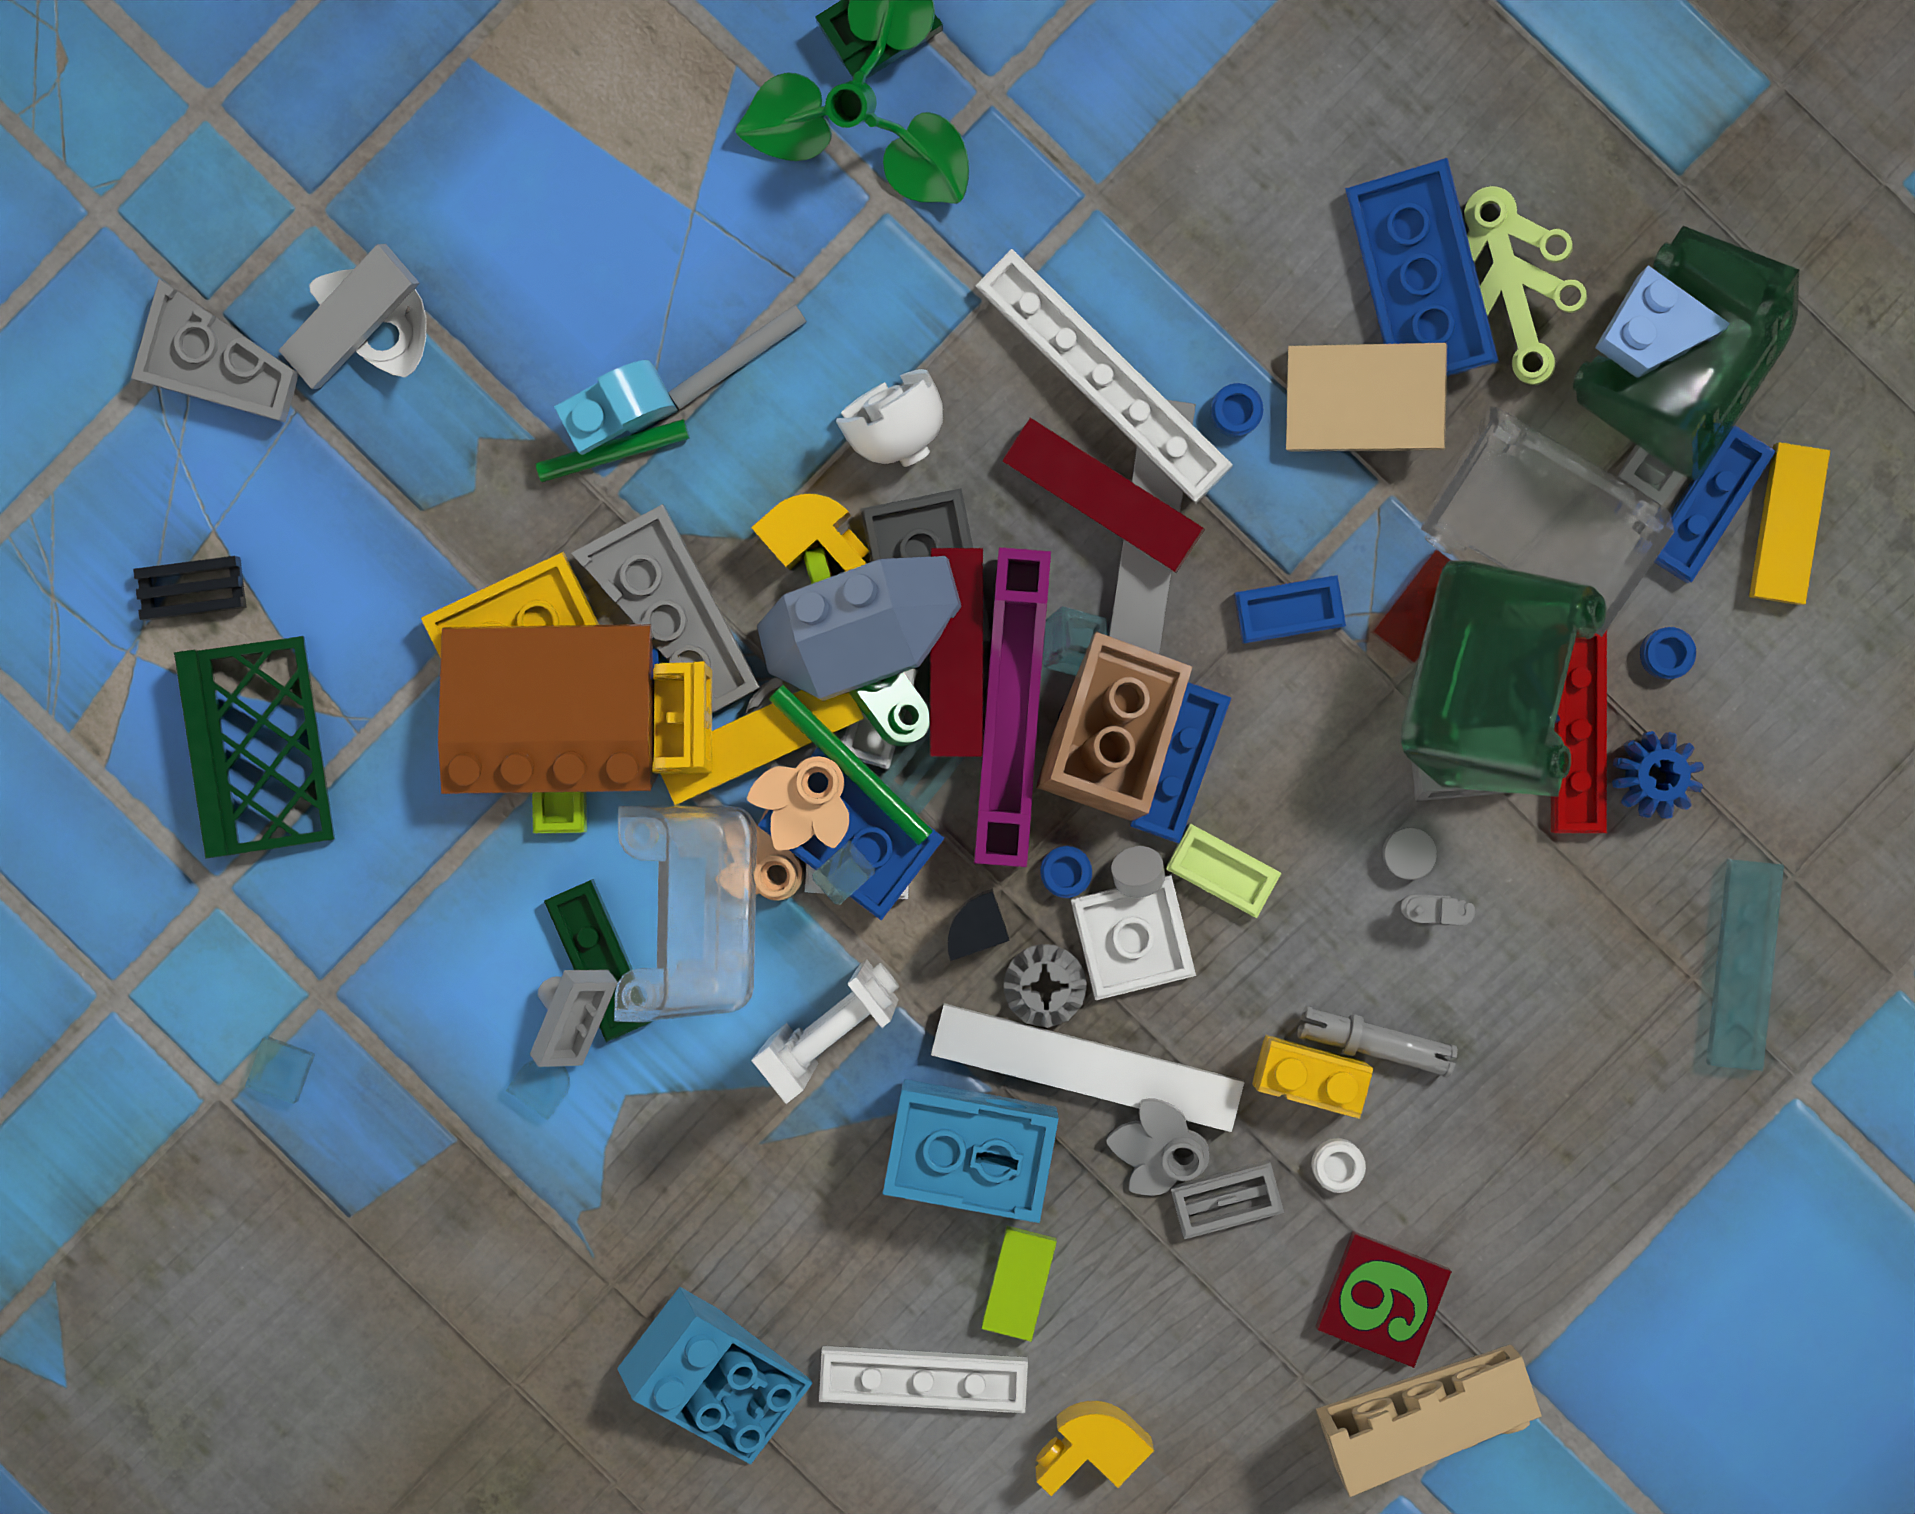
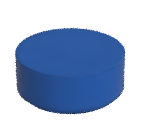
[1210,383,1264,437]
[1640,627,1696,679]
[1040,846,1092,898]

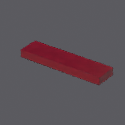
[1002,417,1205,573]
[930,548,983,757]

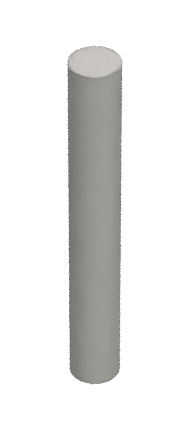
[668,305,807,409]

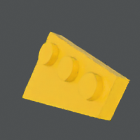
[421,551,599,658]

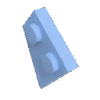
[1595,265,1730,378]

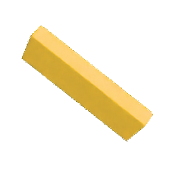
[1749,442,1830,605]

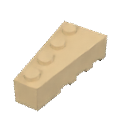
[1316,1344,1542,1497]

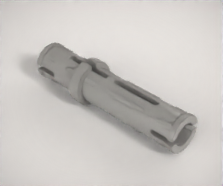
[1297,1005,1458,1078]

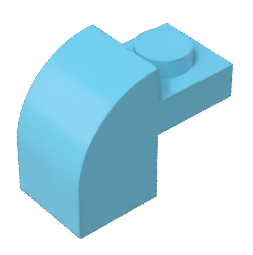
[554,360,678,455]

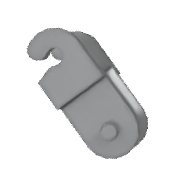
[1401,895,1475,925]

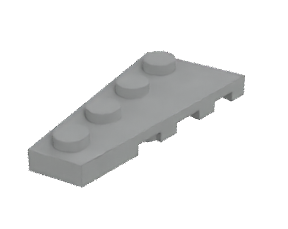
[571,504,760,712]

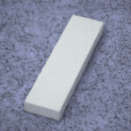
[819,1346,1028,1413]

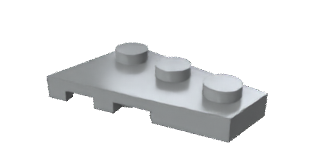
[131,279,299,423]

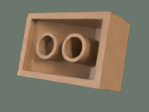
[1036,632,1192,821]

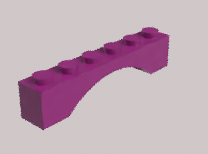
[974,547,1051,867]

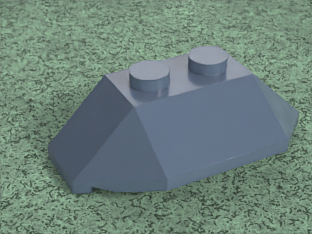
[757,556,961,701]

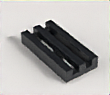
[133,556,247,621]

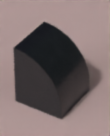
[948,888,1010,961]

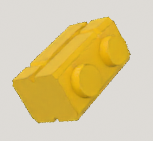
[1252,1034,1373,1119]

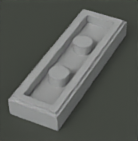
[279,244,420,389]

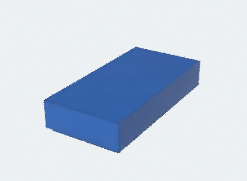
[1234,575,1346,644]

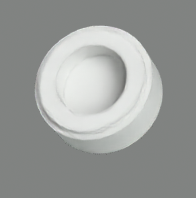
[1311,1138,1366,1193]

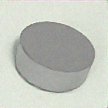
[1382,827,1437,880]
[1111,846,1165,898]

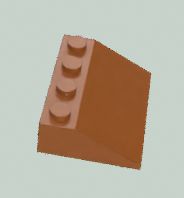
[438,624,658,794]

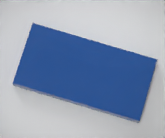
[1345,158,1499,377]

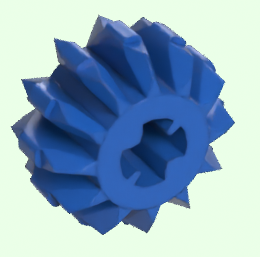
[1612,731,1704,819]

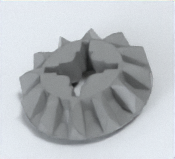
[1004,944,1087,1028]

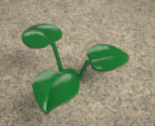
[735,0,969,204]

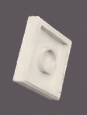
[1070,875,1196,1000]

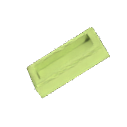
[1165,823,1281,918]

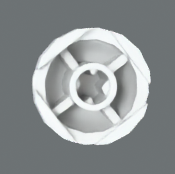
[836,369,943,467]

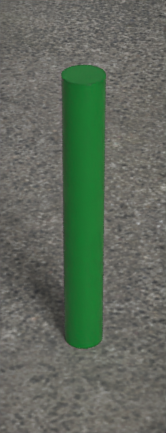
[535,419,690,483]

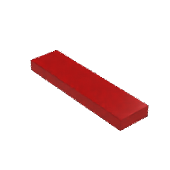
[1551,626,1607,833]

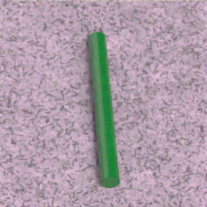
[769,685,933,846]

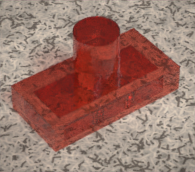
[1370,549,1478,664]

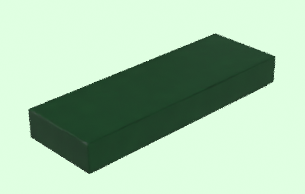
[544,879,655,1042]

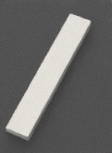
[976,249,1233,504]
[931,1003,1244,1132]

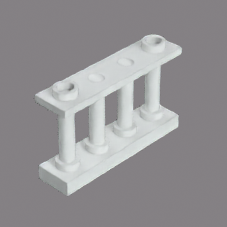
[751,959,899,1104]

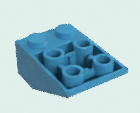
[617,1287,813,1464]

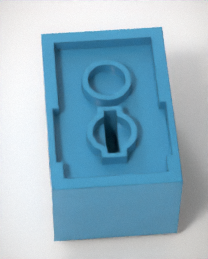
[883,1079,1059,1223]

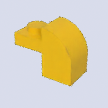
[751,494,869,572]
[1035,1401,1154,1496]

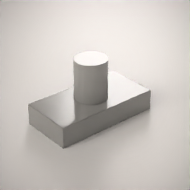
[530,970,618,1067]

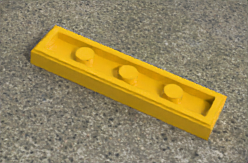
[653,690,865,805]

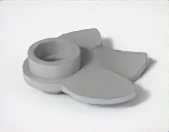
[1107,1098,1209,1196]

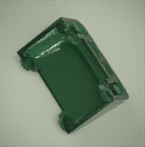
[1573,226,1800,480]
[1401,560,1606,796]

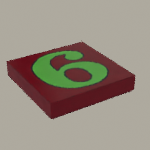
[1315,1230,1452,1368]

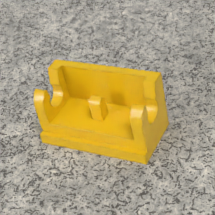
[652,661,712,774]

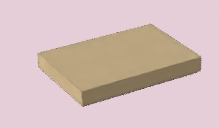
[1286,343,1447,452]

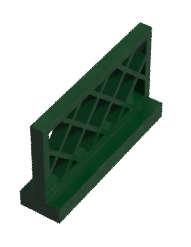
[174,636,335,859]

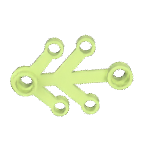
[1464,186,1587,385]

